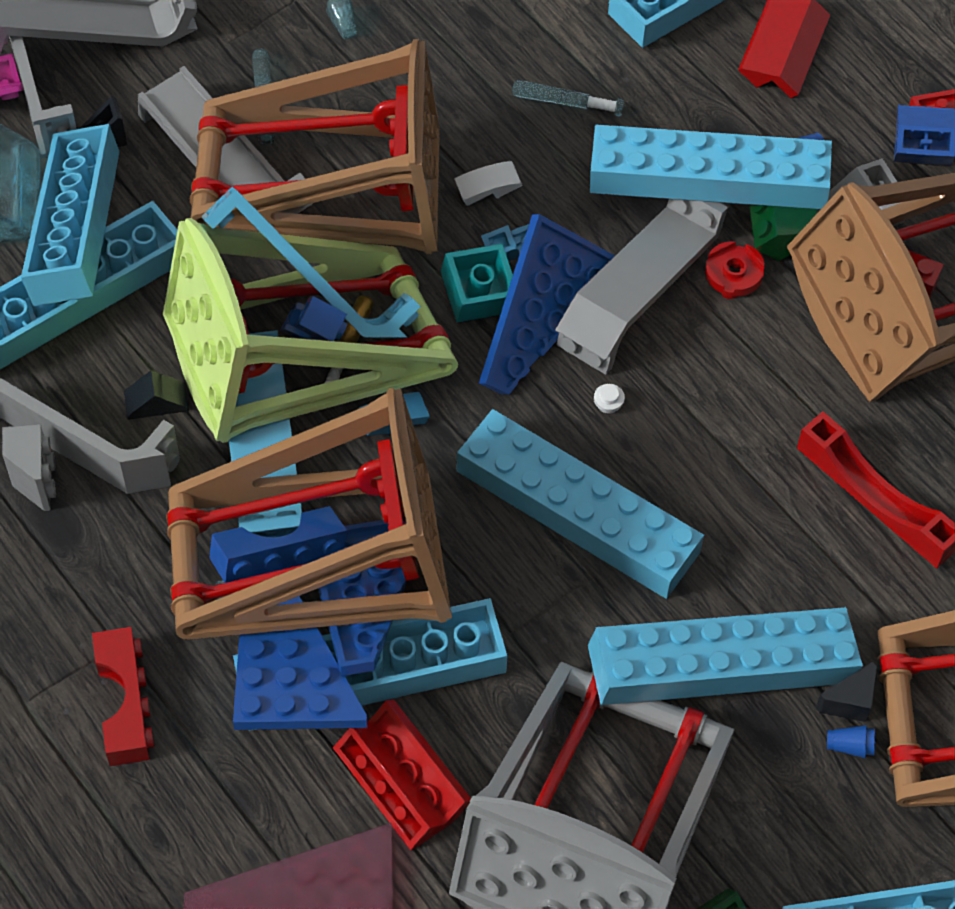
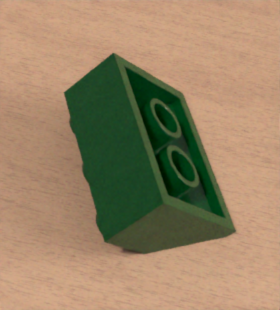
[749,204,820,262]

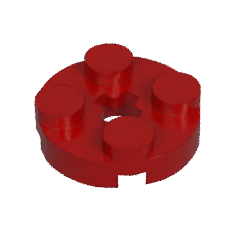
[705,241,764,299]

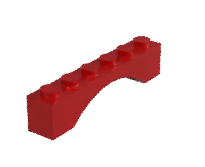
[797,411,955,569]

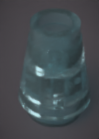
[326,0,357,39]

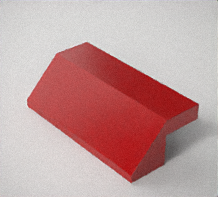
[738,0,830,98]
[333,699,471,850]

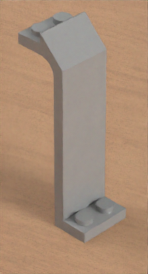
[0,0,197,54]
[9,36,77,158]
[138,66,313,214]
[555,199,728,375]
[0,378,180,494]

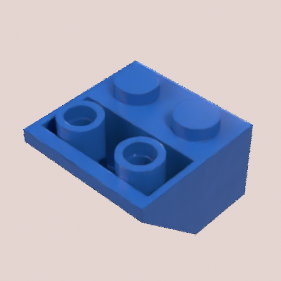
[894,105,955,166]

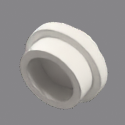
[594,384,625,413]

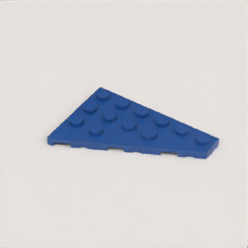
[479,214,615,395]
[318,520,408,676]
[233,596,367,730]

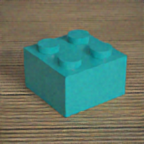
[440,244,513,322]

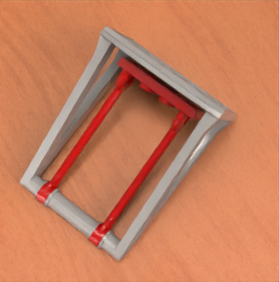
[449,662,735,909]

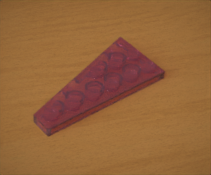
[184,823,393,909]

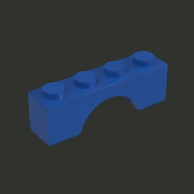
[280,296,347,341]
[209,506,347,583]

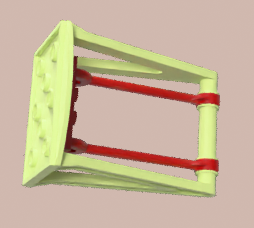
[163,218,458,443]

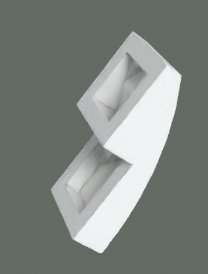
[454,161,522,206]

